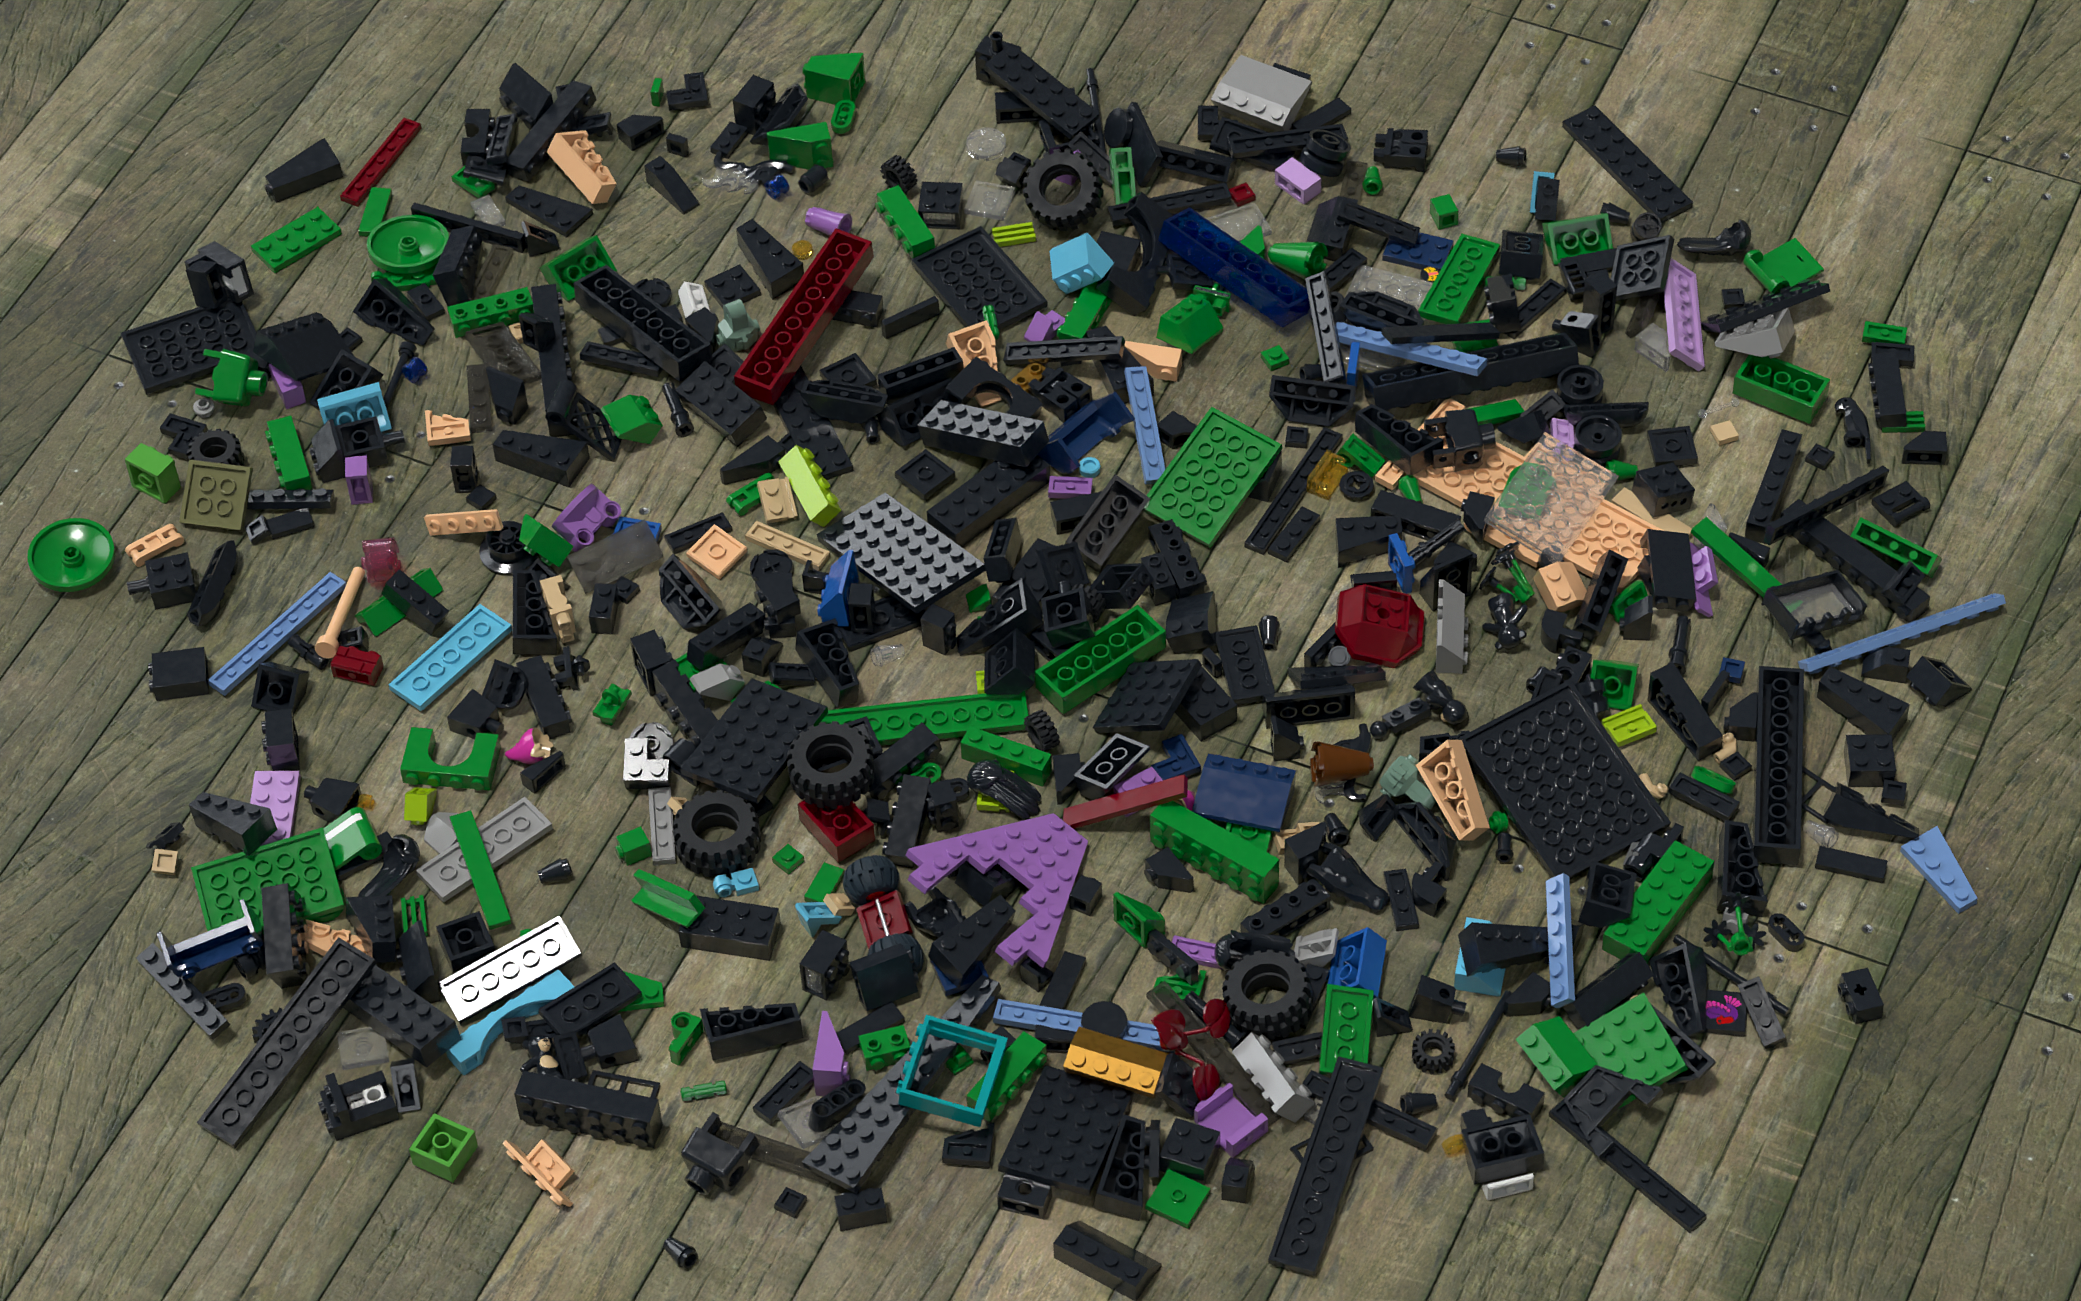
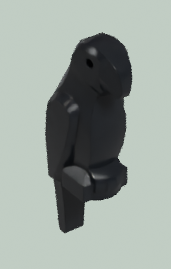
[1835,397,1871,464]

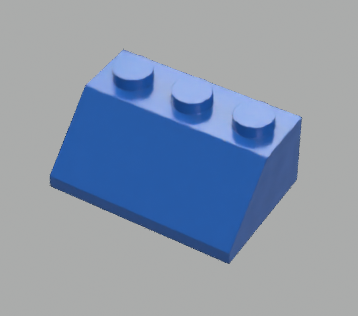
[817,550,860,626]
[1328,927,1387,999]

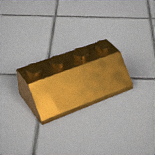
[1063,1027,1168,1099]

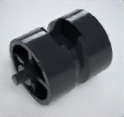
[1630,212,1662,242]
[1575,674,1609,718]

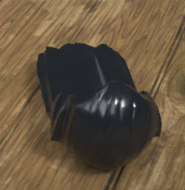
[1677,219,1751,256]
[967,759,1041,820]
[358,834,420,897]
[1214,930,1295,971]

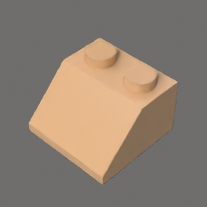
[1533,562,1587,613]

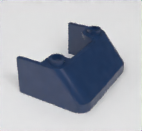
[1038,391,1135,475]
[157,899,264,979]

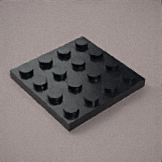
[1093,659,1202,733]

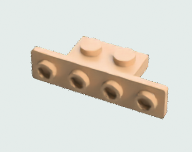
[424,509,503,536]
[503,1139,575,1207]

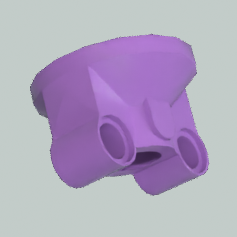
[551,484,621,554]

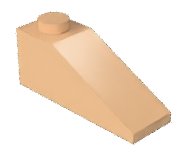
[1125,341,1182,382]

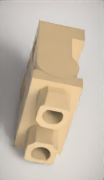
[540,575,576,643]

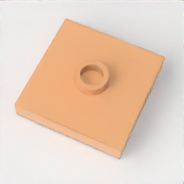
[686,524,747,580]

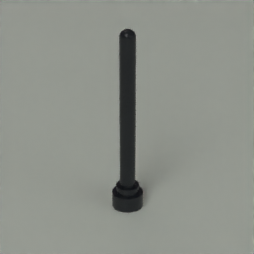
[383,341,417,410]

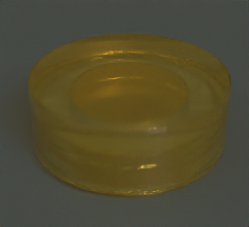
[792,240,813,260]
[1441,1134,1464,1155]

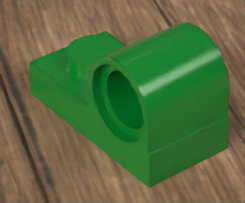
[1336,434,1386,478]
[669,1012,704,1066]

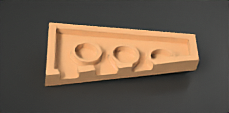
[305,920,368,956]

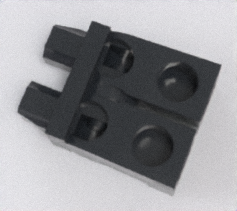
[1373,128,1428,172]
[1028,367,1093,423]

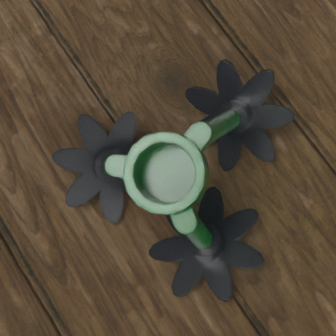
[1703,891,1766,955]

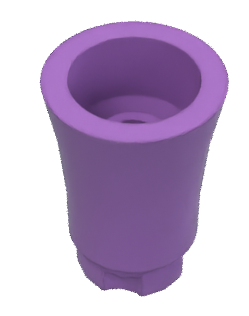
[805,207,852,235]

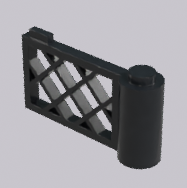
[545,380,622,461]

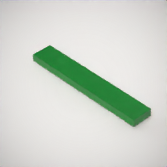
[1690,517,1803,614]
[449,810,511,930]

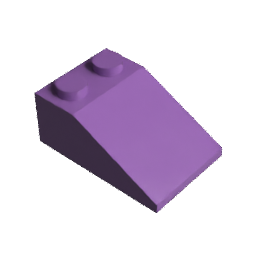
[813,1011,850,1096]

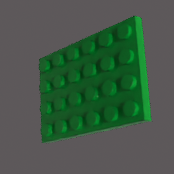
[1144,406,1283,548]
[191,827,345,934]

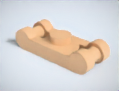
[125,524,184,567]

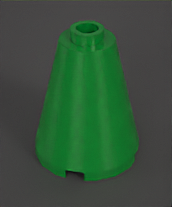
[1268,242,1328,280]

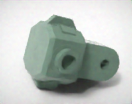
[715,299,760,351]
[1379,754,1436,810]

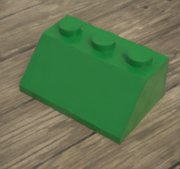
[1542,213,1613,265]
[539,235,617,301]
[1156,294,1224,354]
[1516,1016,1598,1098]

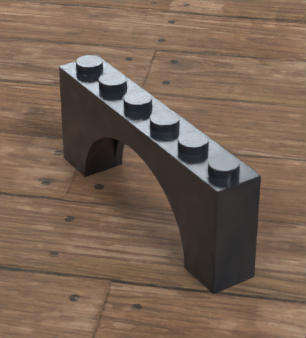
[1096,192,1179,316]

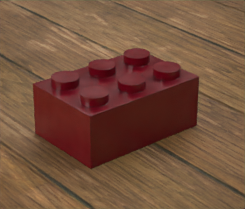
[798,800,875,863]

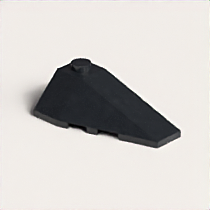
[1823,782,1919,838]

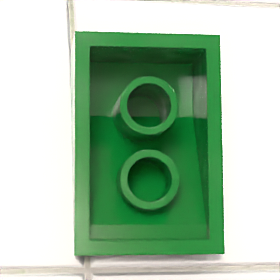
[767,122,833,170]

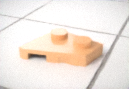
[425,410,471,446]

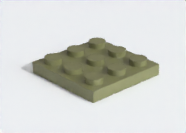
[179,460,253,531]

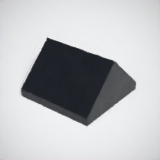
[1248,451,1282,502]

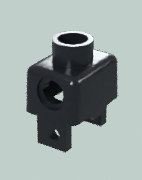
[1424,409,1496,472]
[681,1112,760,1195]

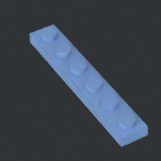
[1124,366,1165,484]
[1546,873,1575,1009]

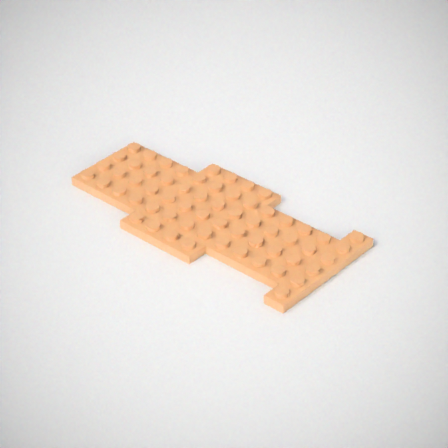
[1375,398,1664,593]

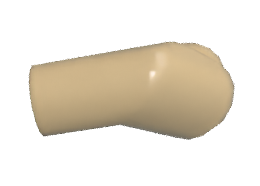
[1713,733,1737,764]
[1639,773,1668,799]

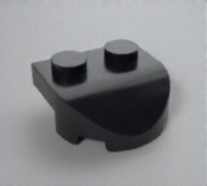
[482,659,527,710]

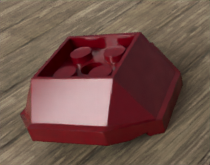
[1335,584,1424,668]

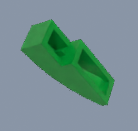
[1109,147,1136,205]

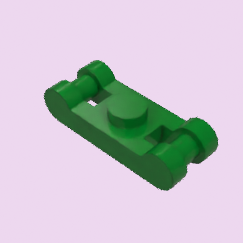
[726,473,775,516]

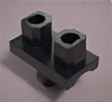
[553,646,590,691]

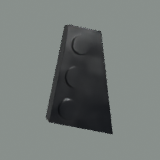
[1484,274,1521,333]
[1335,515,1402,568]
[346,895,396,963]

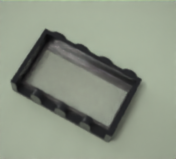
[1761,570,1867,640]

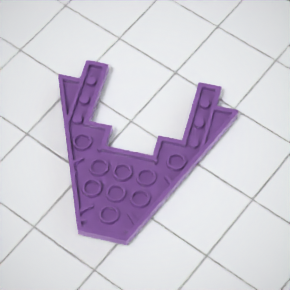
[905,813,1088,968]

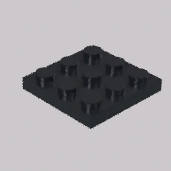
[1611,235,1674,301]

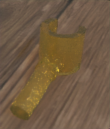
[357,794,375,809]

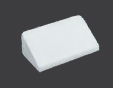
[678,282,710,318]
[1482,1173,1534,1200]

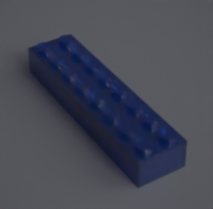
[1158,207,1310,328]

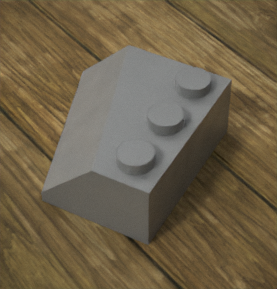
[1436,579,1468,674]

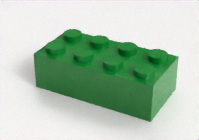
[1732,354,1830,424]

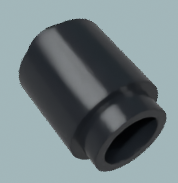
[798,165,828,193]

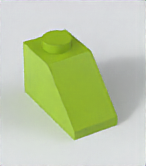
[404,787,437,825]

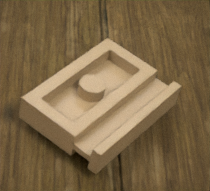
[757,477,798,524]

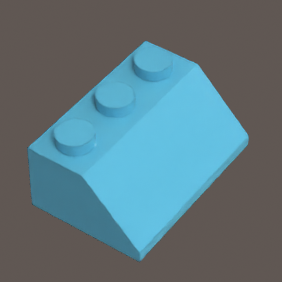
[1050,232,1114,294]
[317,382,392,432]
[1454,917,1506,997]

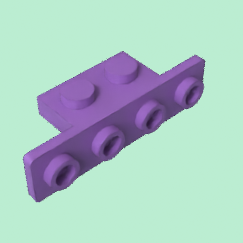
[1690,542,1718,618]

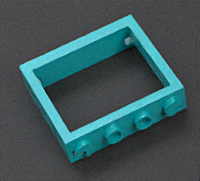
[896,1015,1008,1127]

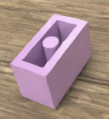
[1275,158,1321,205]

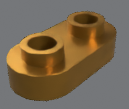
[1011,363,1046,393]

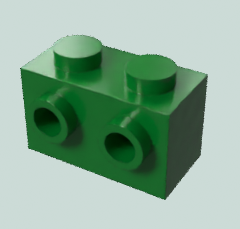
[858,1025,910,1071]

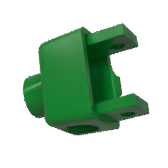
[195,349,268,407]

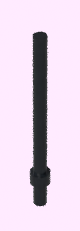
[1086,68,1106,153]
[1673,934,1790,1017]
[1444,990,1512,1100]

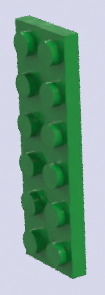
[1418,233,1500,324]

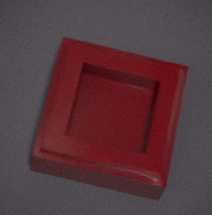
[1229,182,1256,207]

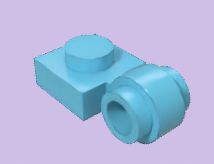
[713,868,759,897]

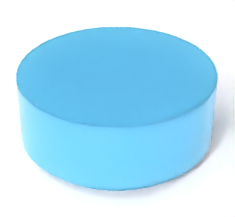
[1079,457,1100,478]

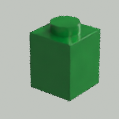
[1430,194,1458,230]
[615,826,652,866]

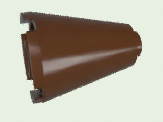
[1310,742,1374,787]

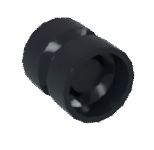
[232,943,266,980]

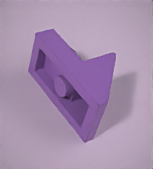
[1024,310,1065,341]

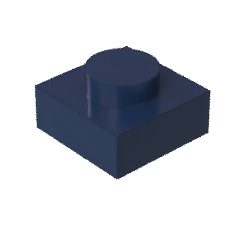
[1719,657,1745,684]

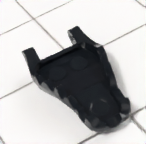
[1306,842,1389,913]
[904,886,966,938]

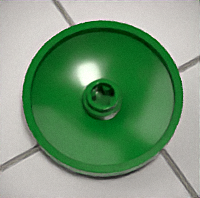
[367,215,449,273]
[27,518,115,592]

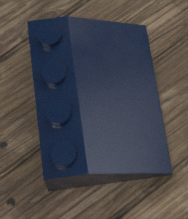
[1192,753,1296,832]

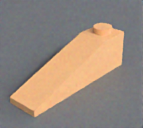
[946,320,1001,408]

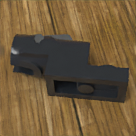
[1623,823,1684,881]

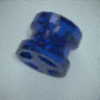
[764,174,790,200]
[401,357,428,383]

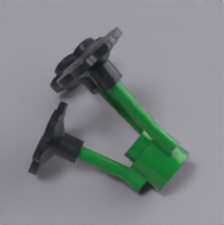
[1479,542,1535,604]

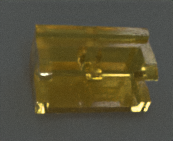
[1307,449,1348,500]

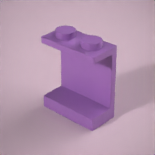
[1194,1083,1268,1158]

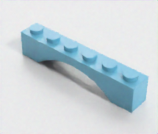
[446,970,574,1076]

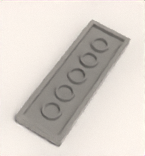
[416,797,553,902]

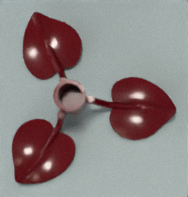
[1151,998,1230,1102]

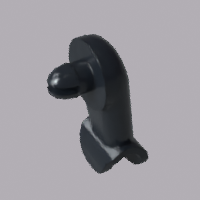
[1799,617,1832,655]

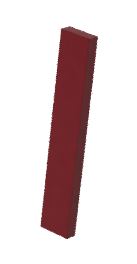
[340,118,422,207]
[1063,774,1188,829]

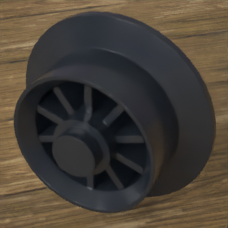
[479,521,539,574]

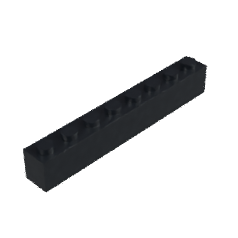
[1781,499,1930,623]

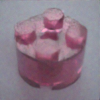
[361,537,401,583]

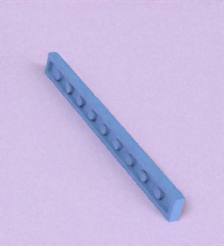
[1798,593,2006,674]

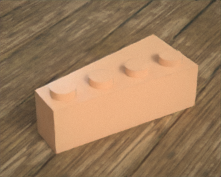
[547,130,617,204]
[1416,740,1490,841]

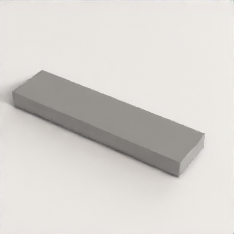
[648,787,676,866]

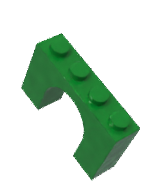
[400,727,501,790]

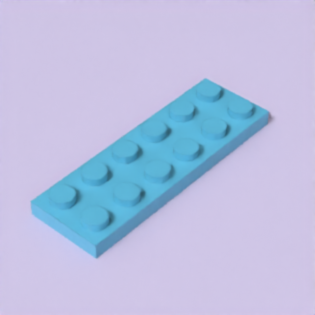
[388,604,512,711]

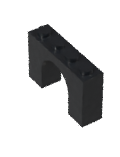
[943,357,1043,419]

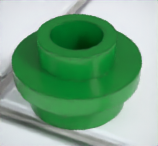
[1489,811,1508,834]

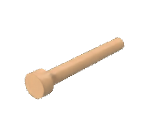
[315,567,365,658]

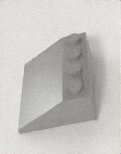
[1211,55,1312,132]
[1715,308,1795,358]

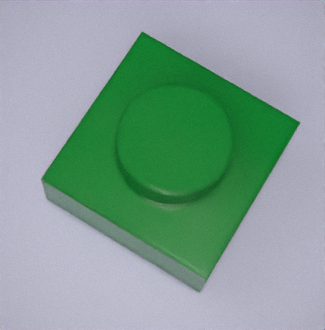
[1261,345,1289,371]
[772,844,804,875]

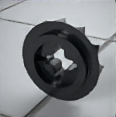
[1339,471,1374,500]

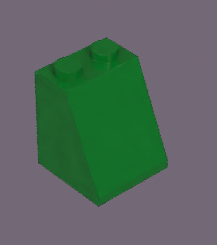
[802,52,866,105]

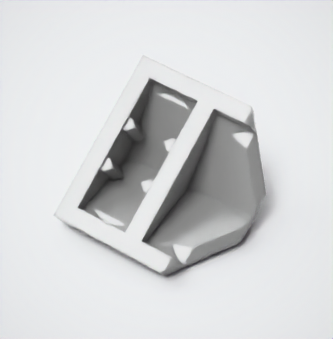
[424,812,459,854]
[1294,928,1339,967]

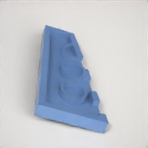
[1900,826,1978,914]

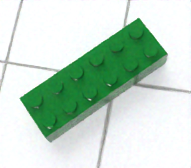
[1035,605,1166,714]
[1150,801,1279,904]
[1602,840,1715,964]

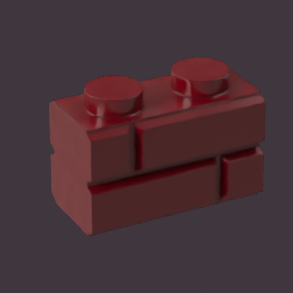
[331,646,383,686]

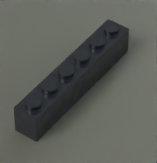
[505,80,597,182]
[1745,429,1803,544]

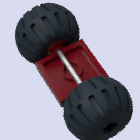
[843,855,924,974]

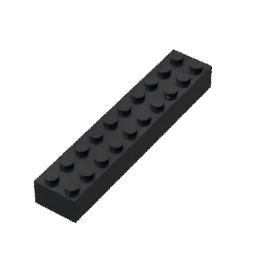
[1362,332,1579,412]
[1753,666,1804,865]

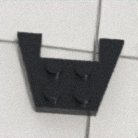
[1564,1065,1664,1160]

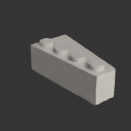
[1232,1032,1315,1123]

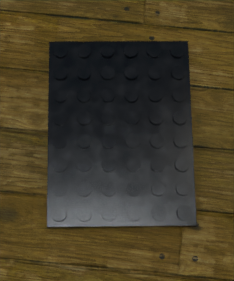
[1458,680,1671,880]

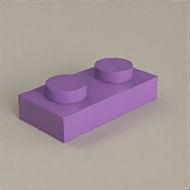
[1048,476,1093,499]

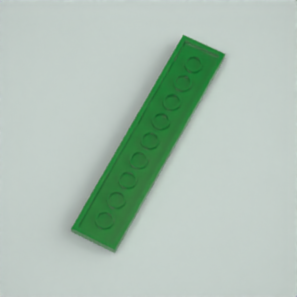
[818,690,1028,746]

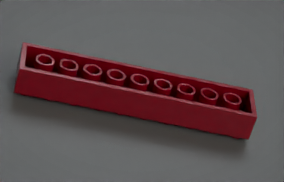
[734,228,874,405]

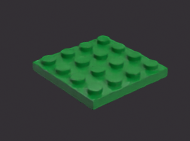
[1574,992,1688,1110]

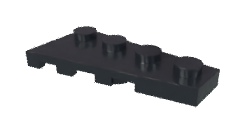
[505,185,593,238]

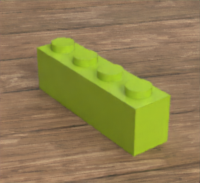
[778,445,842,527]

